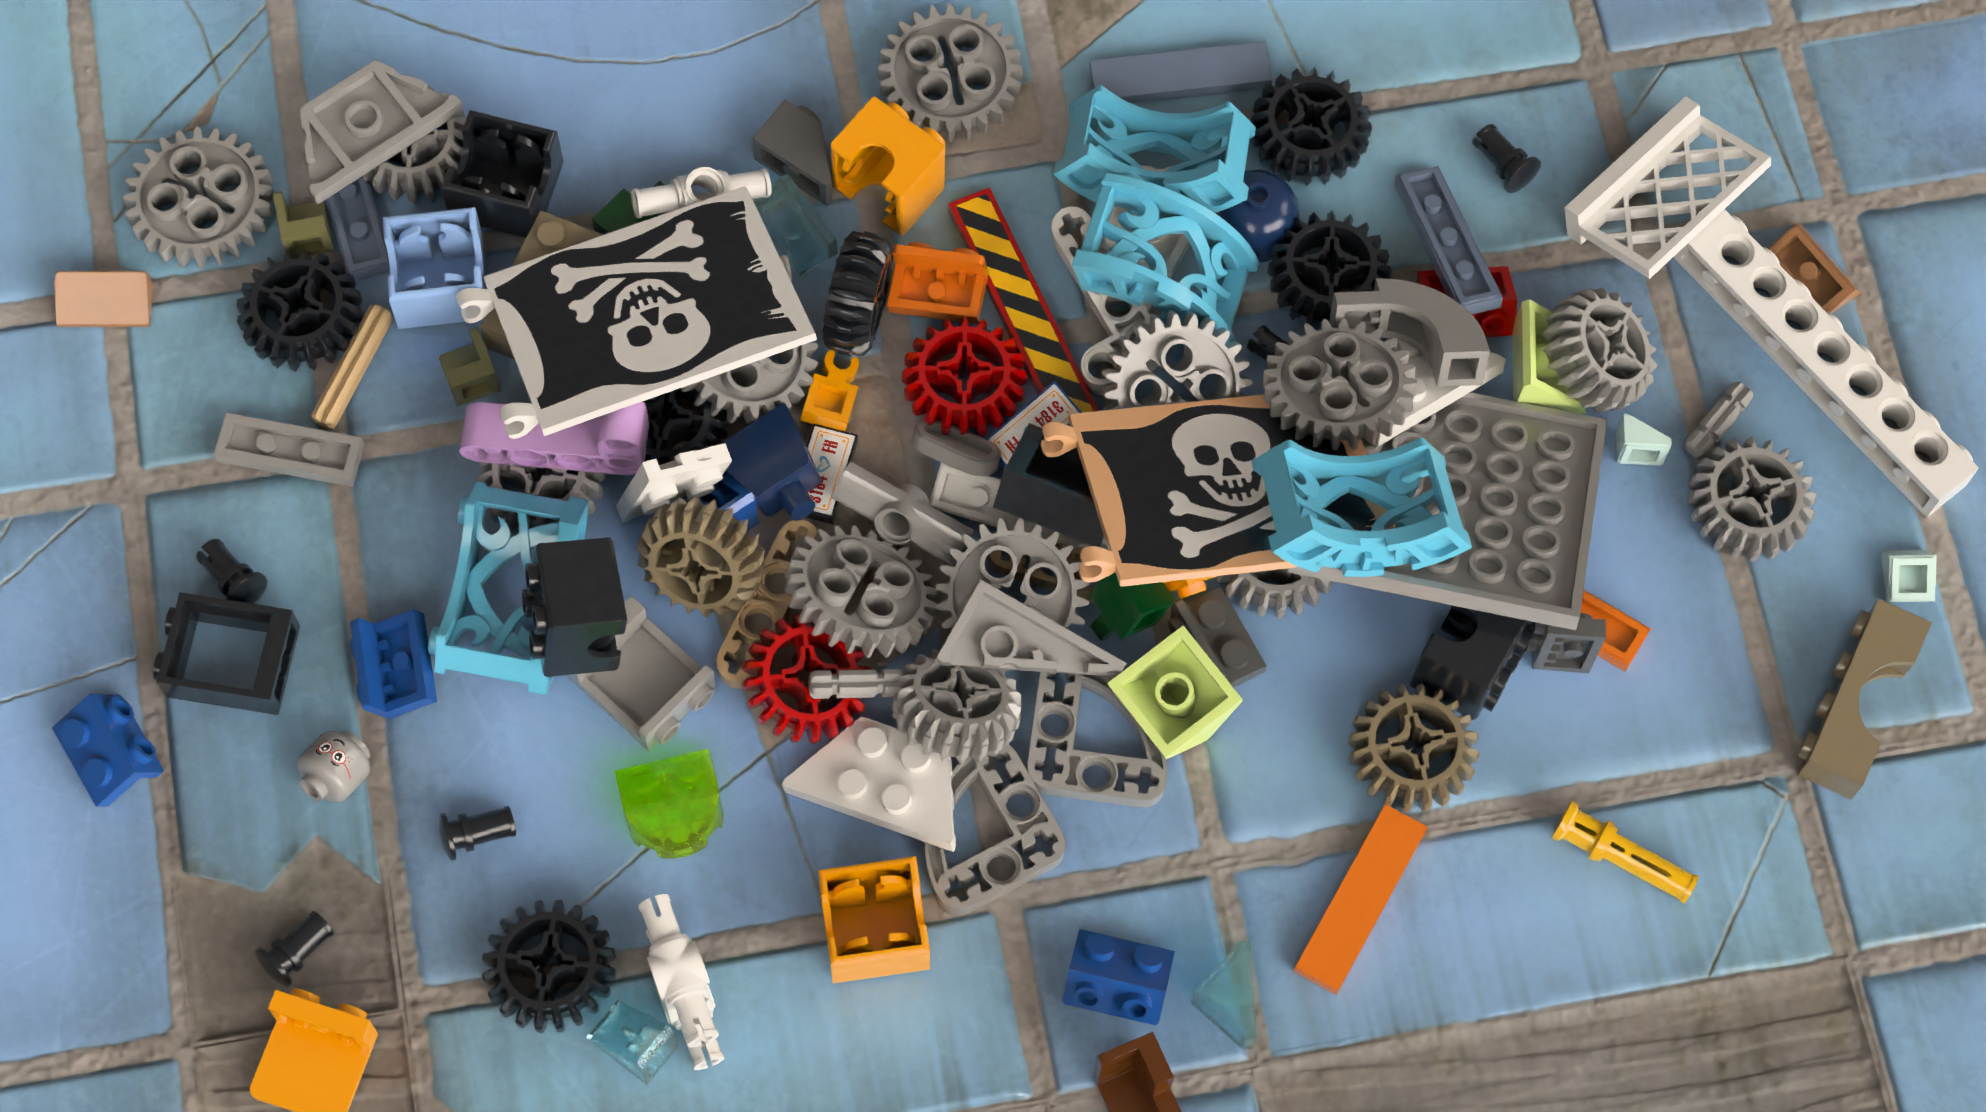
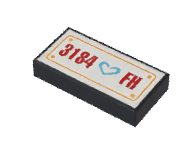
[806,424,858,524]

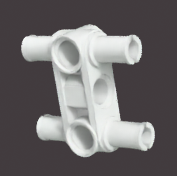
[631,167,792,281]
[638,894,724,1070]

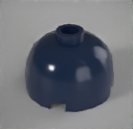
[1215,170,1300,262]

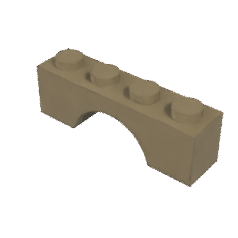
[1797,599,1932,799]

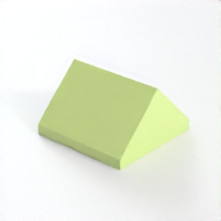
[1512,299,1586,414]
[1107,625,1243,759]

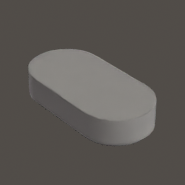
[912,420,1001,476]

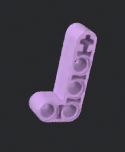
[459,402,649,475]

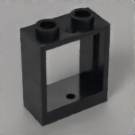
[993,423,1104,547]
[153,592,300,715]

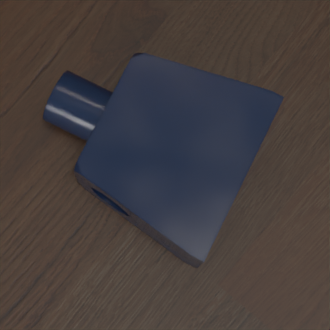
[719,402,822,521]

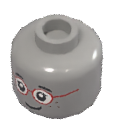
[297,730,370,803]

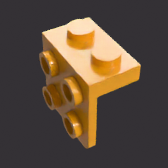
[250,988,378,1112]

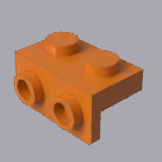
[887,242,989,324]

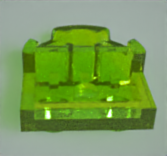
[615,749,724,859]

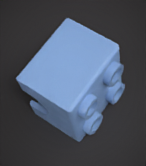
[383,207,487,329]

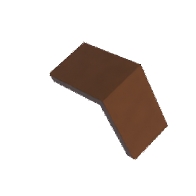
[1093,1032,1182,1112]

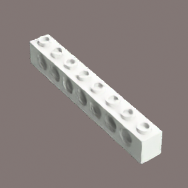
[1674,209,1979,518]

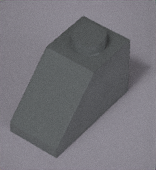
[752,99,832,206]

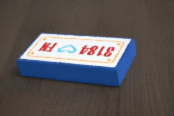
[986,381,1082,467]

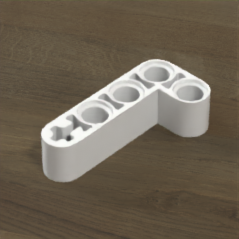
[1051,206,1159,396]

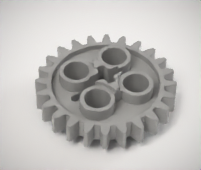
[878,4,1023,142]
[123,127,274,269]
[1100,310,1253,410]
[1263,318,1417,450]
[681,326,818,425]
[935,518,1090,672]
[784,525,938,658]

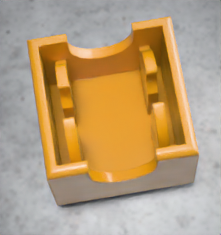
[831,96,945,236]
[818,856,930,983]

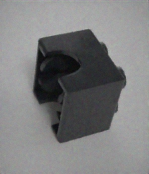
[441,110,564,238]
[522,537,627,677]
[1410,605,1534,720]

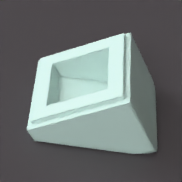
[1616,414,1672,466]
[1881,550,1936,602]

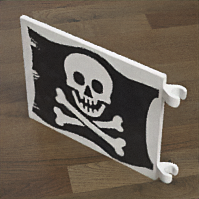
[456,186,817,439]

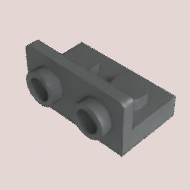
[1168,587,1267,688]
[1525,613,1606,673]

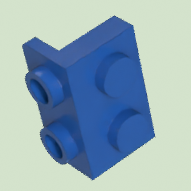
[350,609,437,719]
[52,694,164,807]
[1063,929,1175,1025]

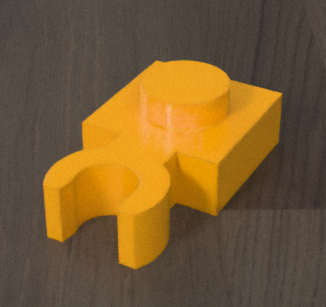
[800,350,859,431]

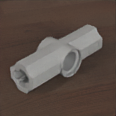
[831,461,974,566]

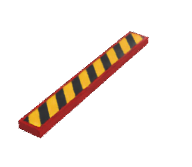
[948,187,1099,498]

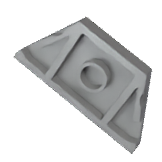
[299,60,464,205]

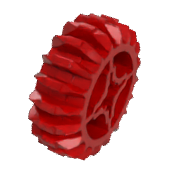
[902,315,1027,437]
[742,614,871,744]

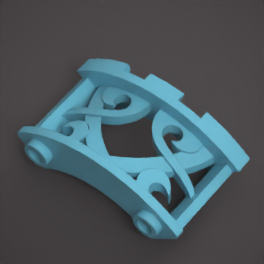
[1053,85,1256,216]
[1072,172,1259,344]
[1252,438,1472,577]
[428,481,589,695]

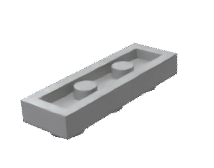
[213,413,365,487]

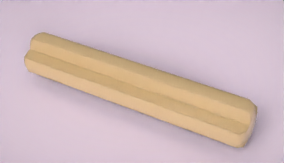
[311,304,393,429]

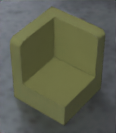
[273,191,334,259]
[439,326,501,406]

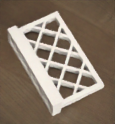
[1564,96,1771,279]

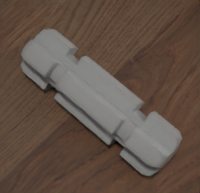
[1683,382,1754,460]
[808,669,904,699]

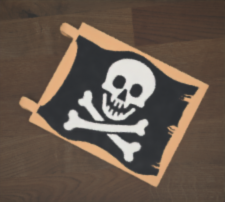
[1041,394,1395,587]

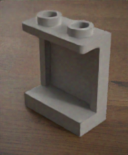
[567,596,716,751]

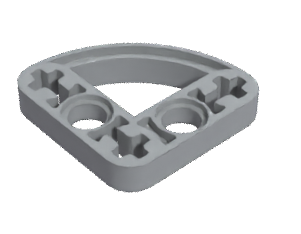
[1027,672,1167,808]
[925,745,1066,916]

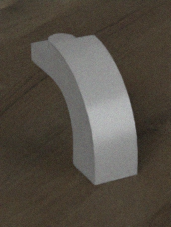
[1329,278,1490,387]

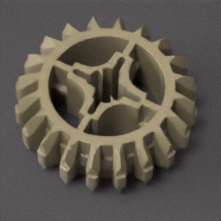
[637,496,766,618]
[1348,684,1479,813]

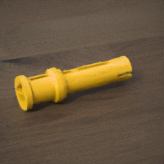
[1551,800,1699,903]

